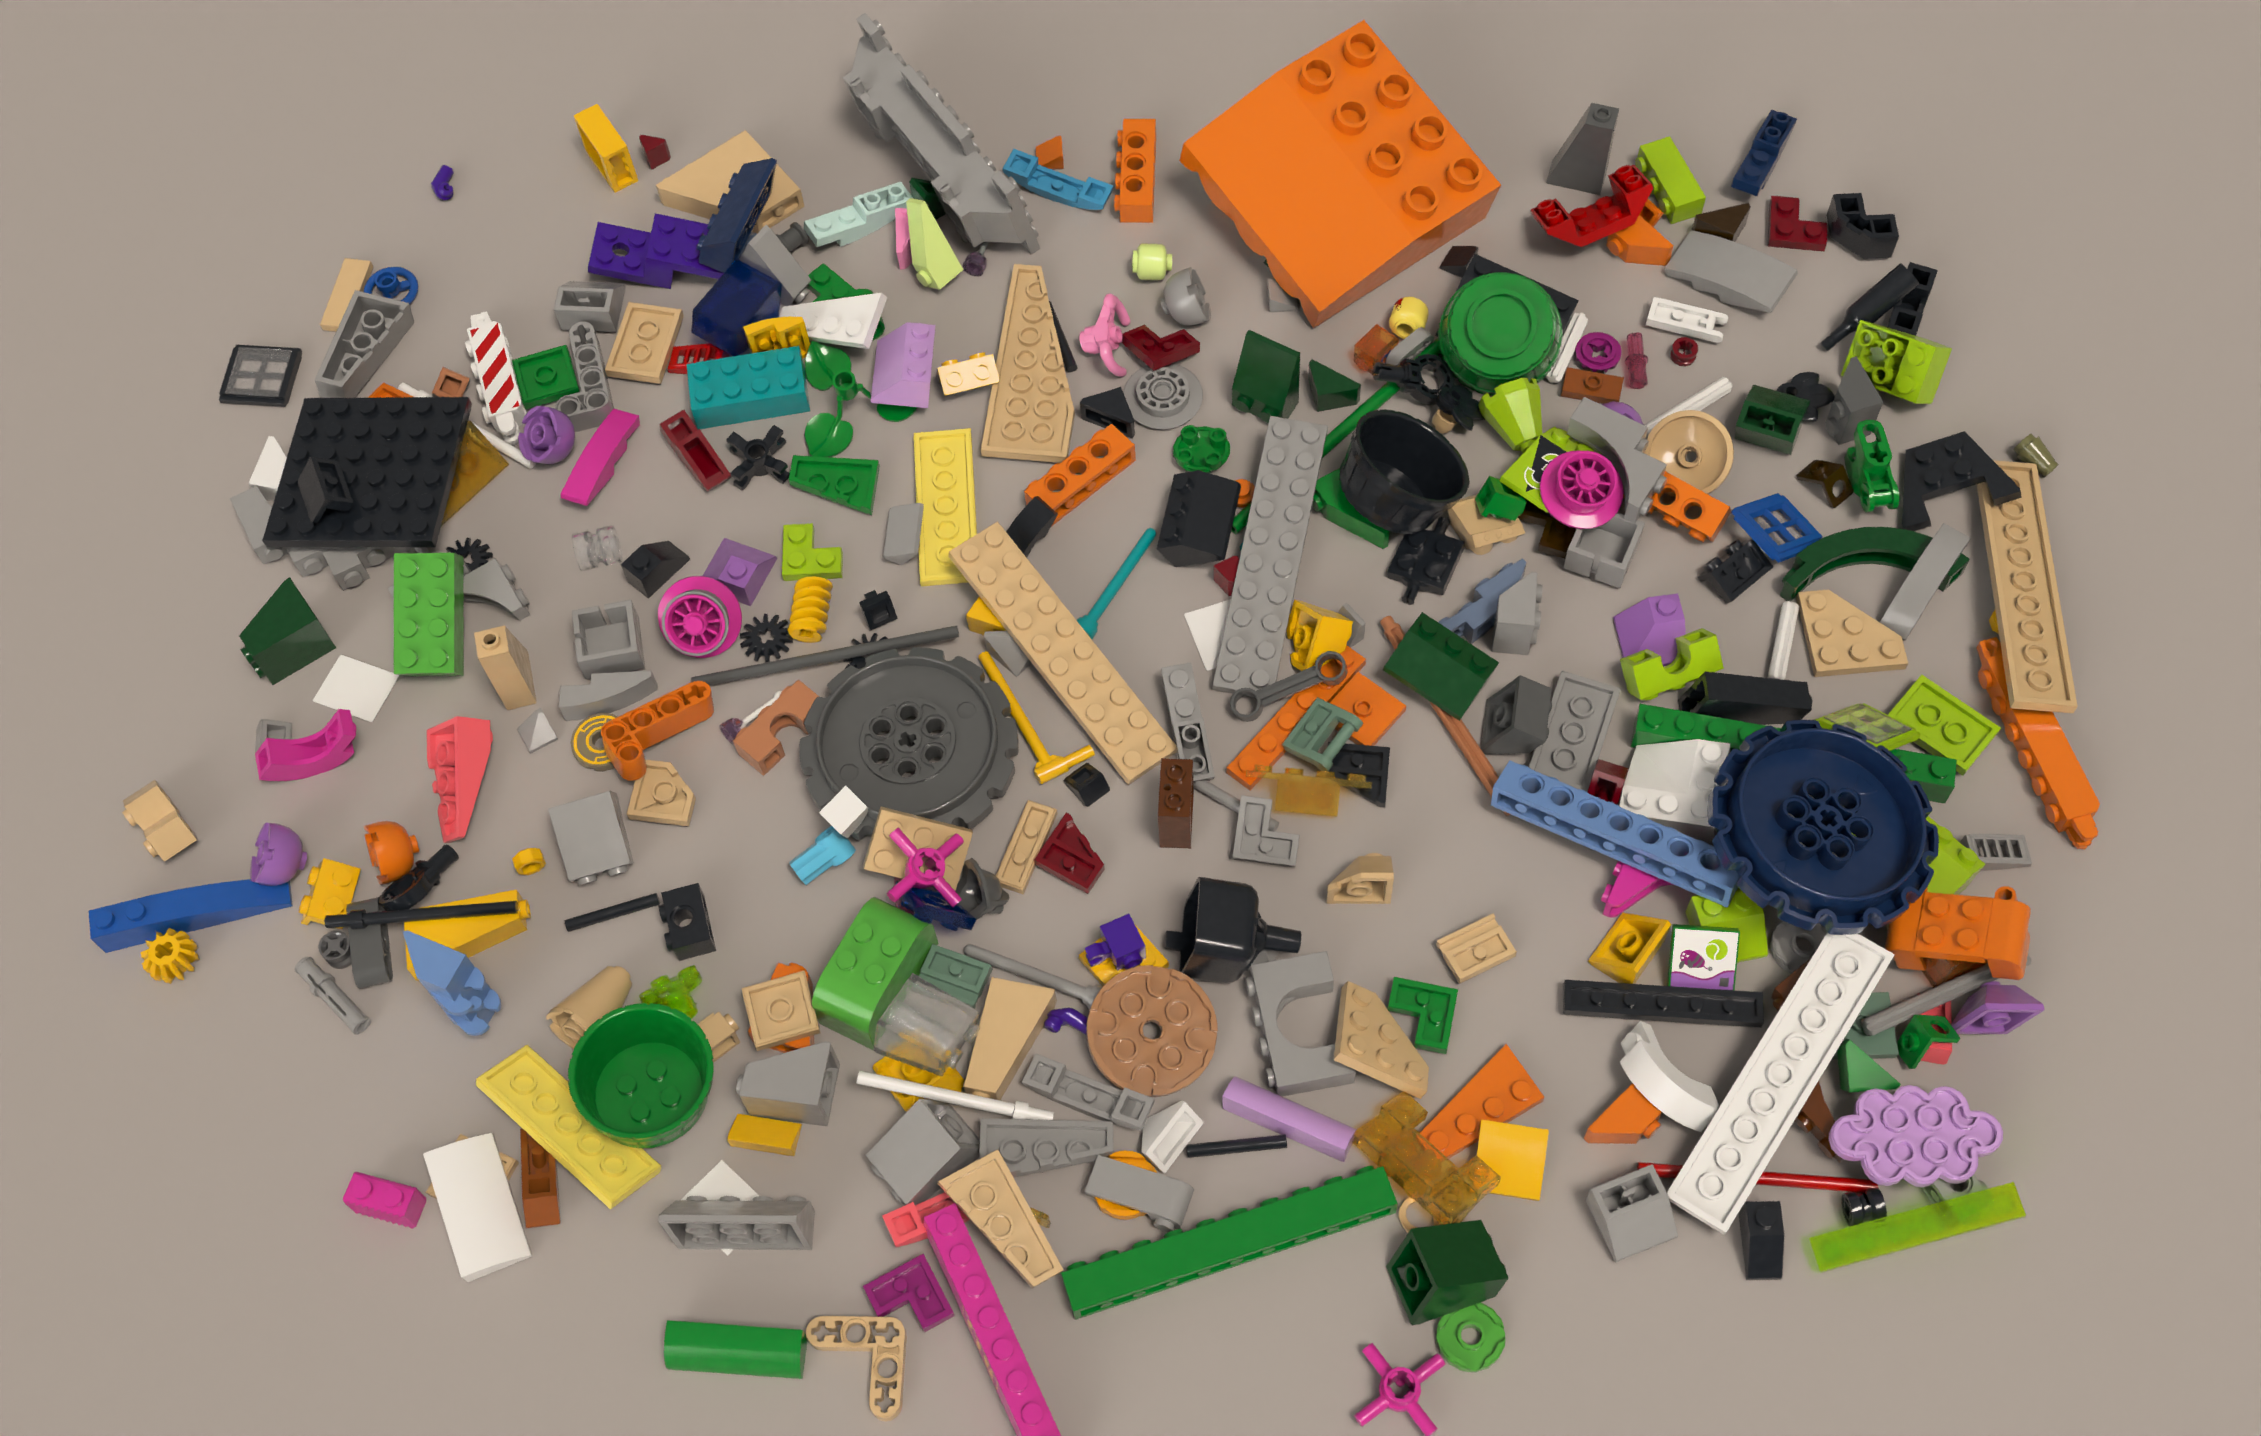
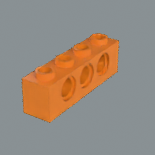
[1114,119,1157,223]
[1024,423,1136,527]
[1623,471,1731,542]

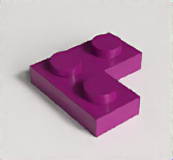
[863,1254,955,1332]

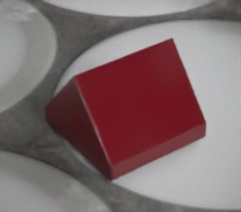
[639,135,671,170]
[1213,556,1239,596]

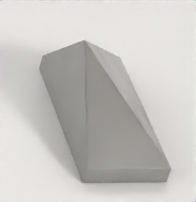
[984,631,1032,677]

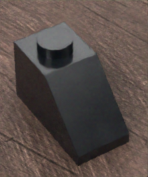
[620,541,690,599]
[1738,1201,1784,1280]

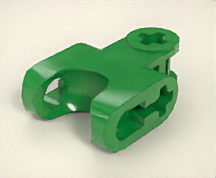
[1844,420,1899,513]

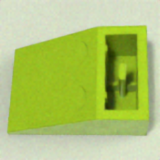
[1841,320,1952,404]

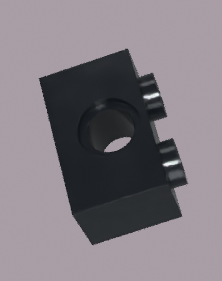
[659,883,716,961]

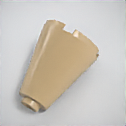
[546,966,632,1049]

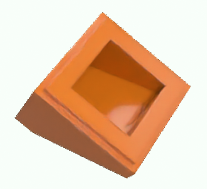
[1035,136,1064,169]

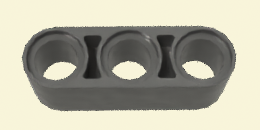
[346,897,393,989]

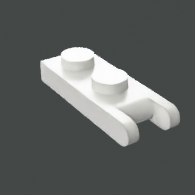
[1646,297,1728,343]

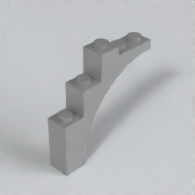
[230,486,412,591]

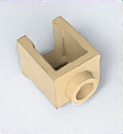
[698,1011,740,1063]

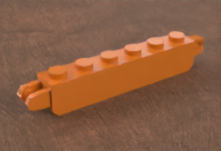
[1976,637,2100,850]

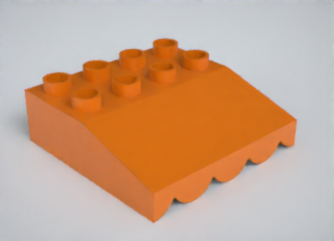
[1179,20,1501,328]

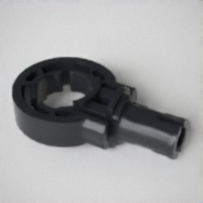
[1373,354,1454,405]
[378,844,459,911]

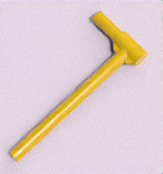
[978,651,1095,785]

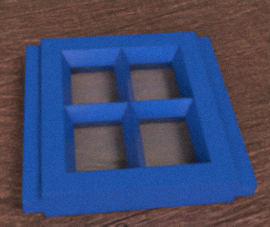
[1731,493,1823,563]

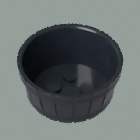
[1339,409,1470,534]

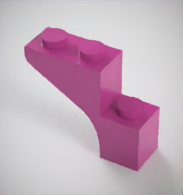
[1601,861,1674,918]

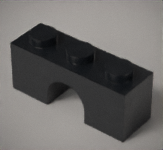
[1887,262,1938,336]

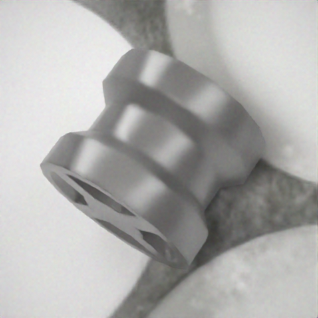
[318,930,352,969]

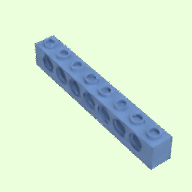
[1491,760,1740,908]

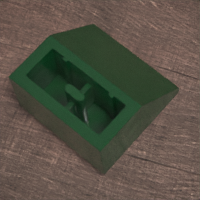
[1734,384,1810,455]

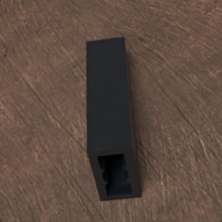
[1678,671,1812,725]

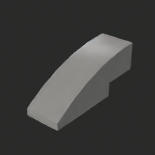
[559,671,658,721]

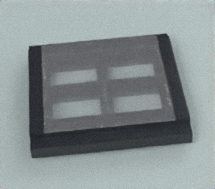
[219,345,302,407]

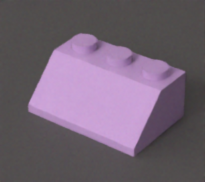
[871,322,935,408]

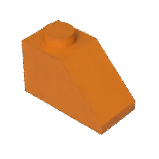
[1606,215,1674,266]
[1584,1083,1662,1144]

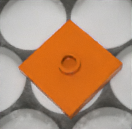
[1330,672,1406,746]

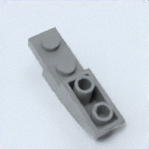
[1161,663,1215,782]

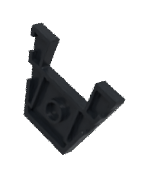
[1902,431,2022,531]

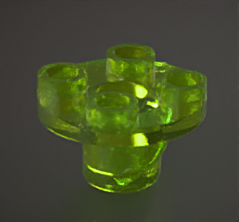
[639,965,703,1019]

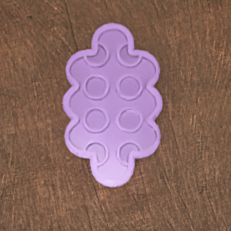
[1829,1085,2003,1187]

